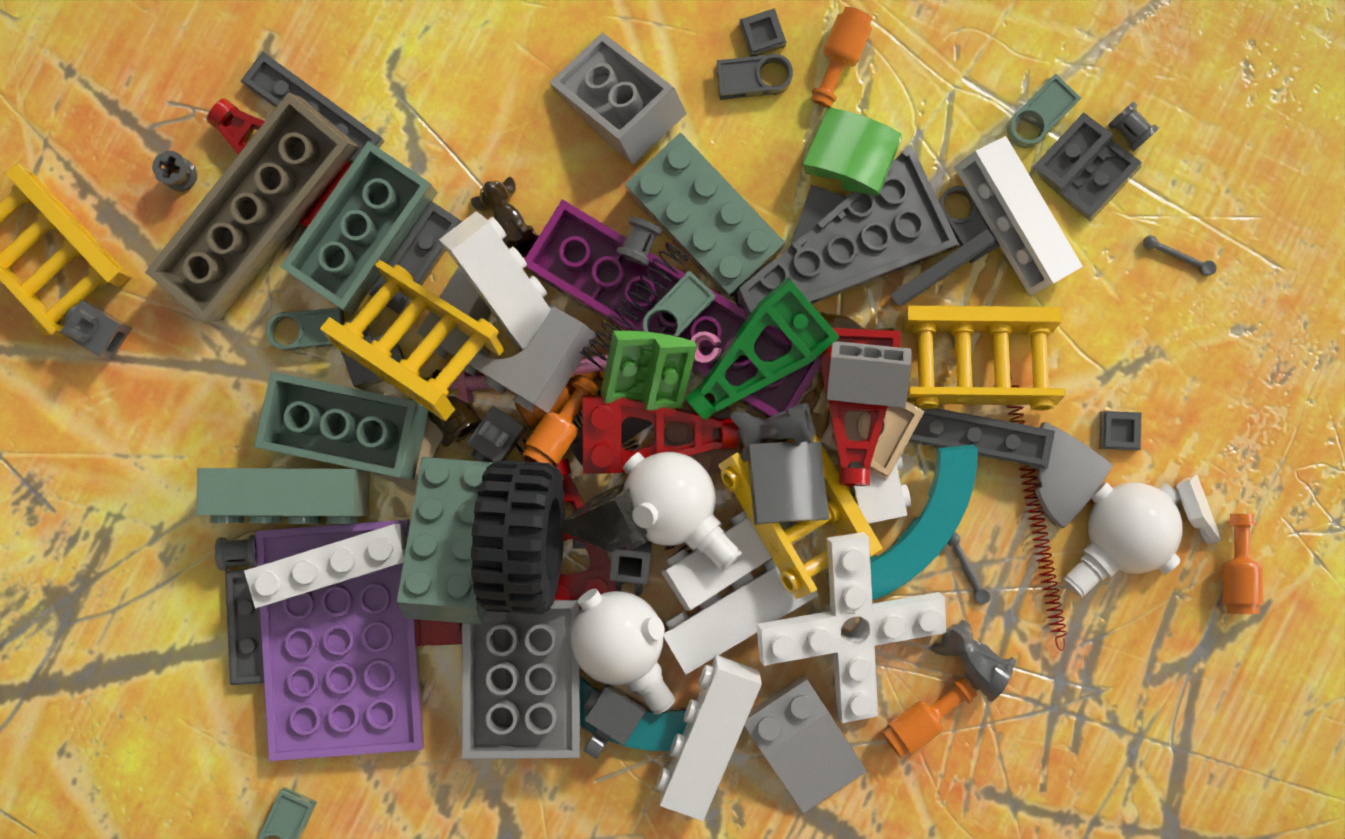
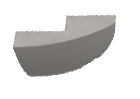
[1031,422,1113,528]

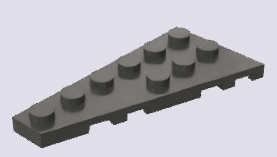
[737,144,959,317]

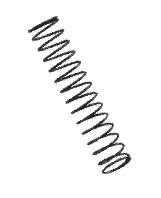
[580,243,688,369]

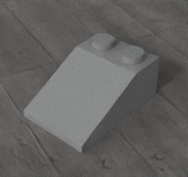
[549,32,687,165]
[744,674,867,813]

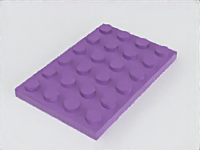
[255,520,425,761]

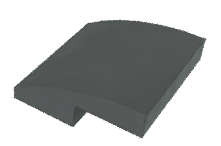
[1033,112,1142,222]
[746,442,829,525]

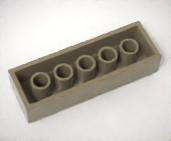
[145,93,360,322]

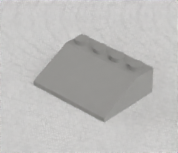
[462,600,580,759]

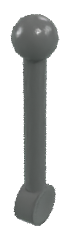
[1143,235,1217,276]
[947,532,990,604]

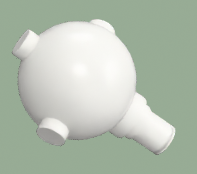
[622,452,742,572]
[1062,482,1183,598]
[570,589,675,714]

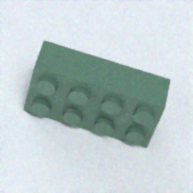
[625,132,785,300]
[280,141,438,315]
[254,372,429,480]
[397,457,494,624]
[196,468,370,524]

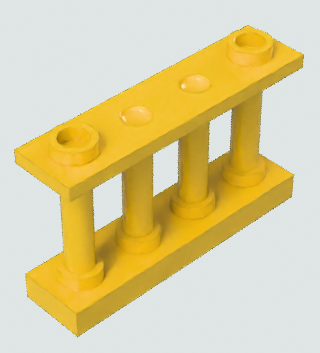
[0,163,132,339]
[320,259,504,421]
[903,306,1065,411]
[718,434,883,599]

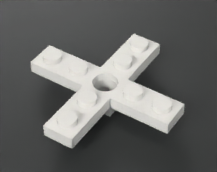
[757,532,946,723]

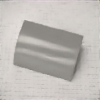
[827,341,911,408]

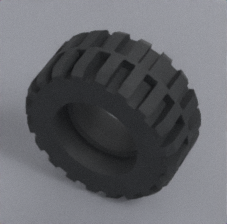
[471,460,565,615]

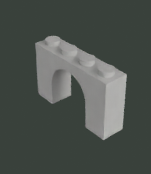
[417,267,596,413]

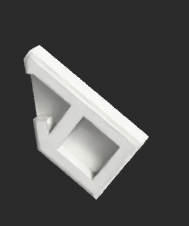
[1176,474,1222,545]

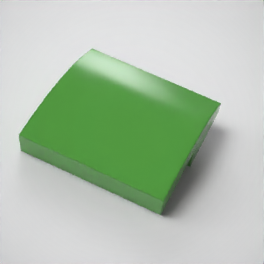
[803,107,902,196]
[600,331,697,410]

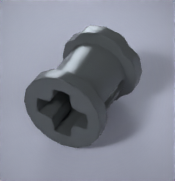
[1108,101,1159,152]
[152,151,197,192]
[616,216,662,266]
[215,535,257,571]

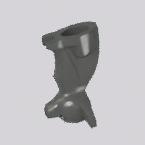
[731,403,815,461]
[931,620,1016,702]

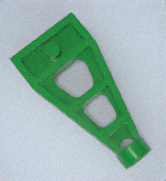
[685,277,840,421]

